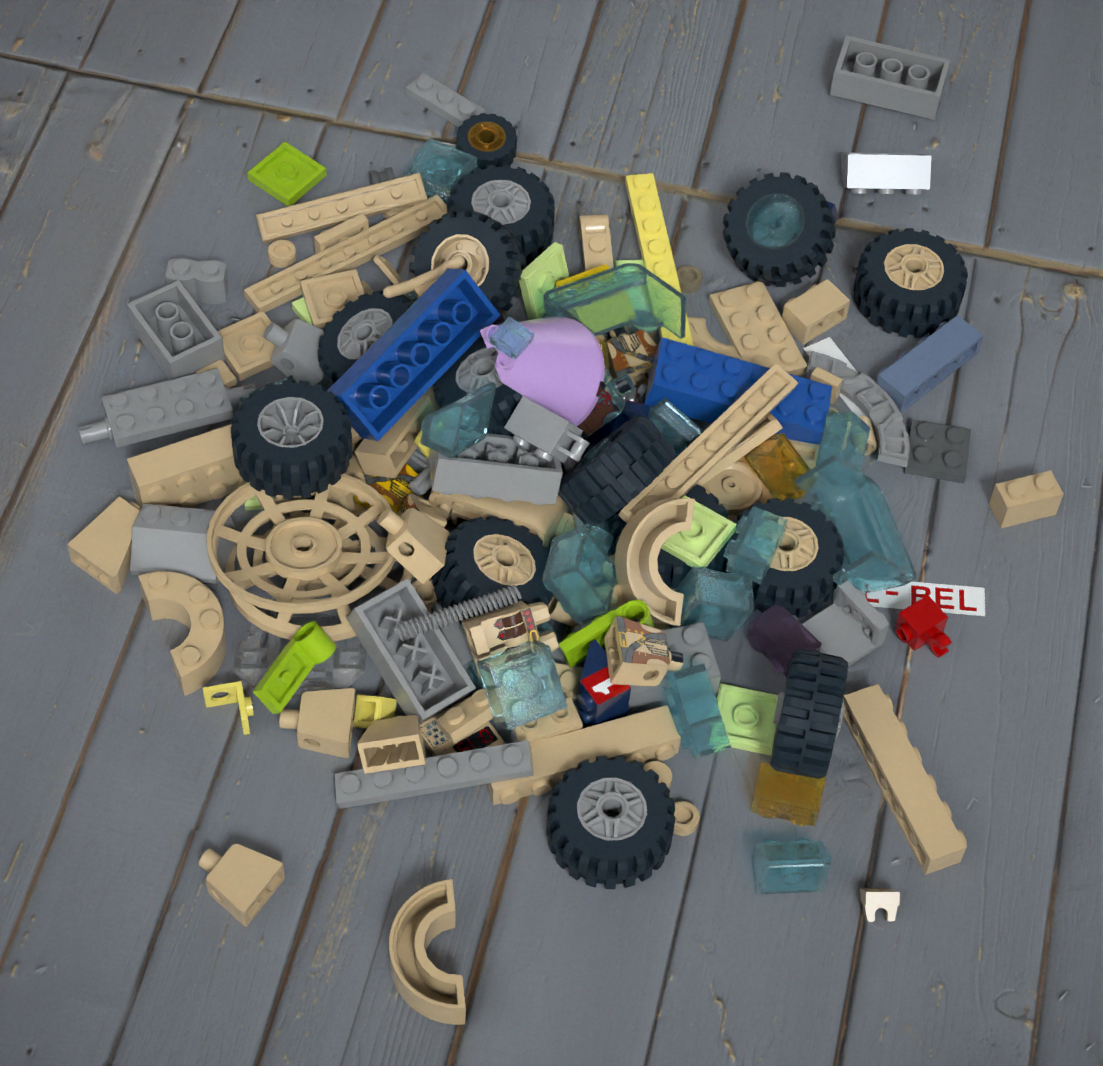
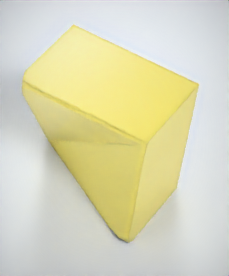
[353,695,397,729]

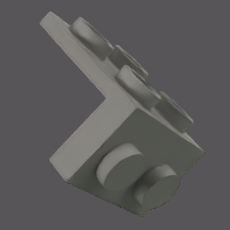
[798,580,889,667]

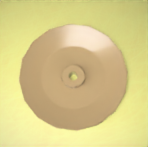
[702,461,774,522]

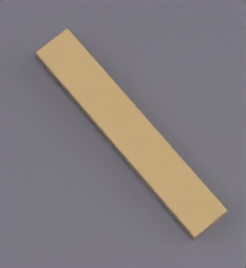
[256,173,427,244]

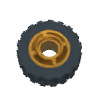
[456,113,517,170]

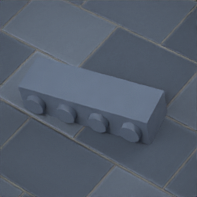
[876,315,984,413]

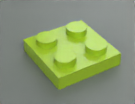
[247,142,327,206]

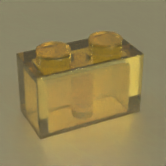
[744,433,816,501]
[750,762,826,827]

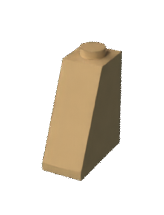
[67,496,141,594]

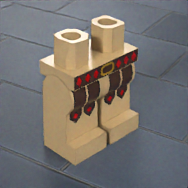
[461,601,559,686]

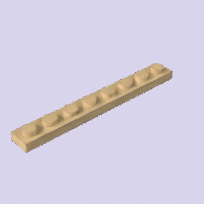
[244,195,447,313]
[618,363,798,523]

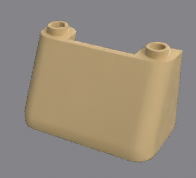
[429,491,569,549]

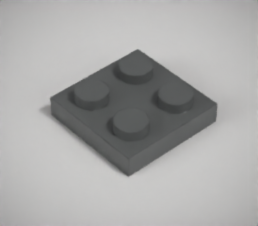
[904,419,971,484]

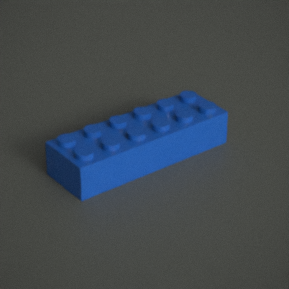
[326,269,500,441]
[644,337,832,445]

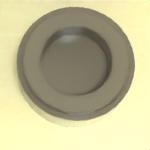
[676,265,703,294]

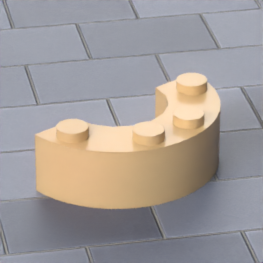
[615,498,695,626]
[138,571,227,696]
[389,879,466,1025]

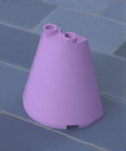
[480,316,605,427]

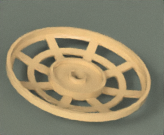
[207,474,396,614]
[225,499,413,642]

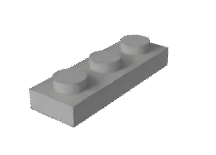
[406,73,486,127]

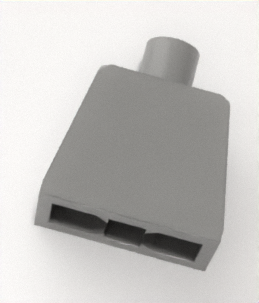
[263,319,324,386]

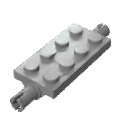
[78,368,256,448]

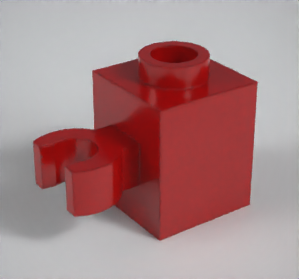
[894,595,952,658]

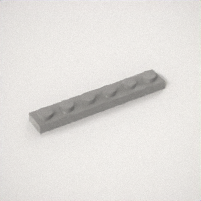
[335,740,534,809]

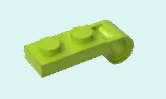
[559,600,654,668]
[252,621,336,714]

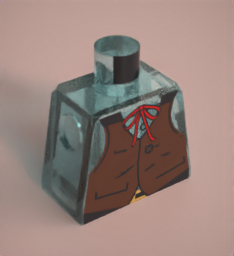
[577,368,634,439]

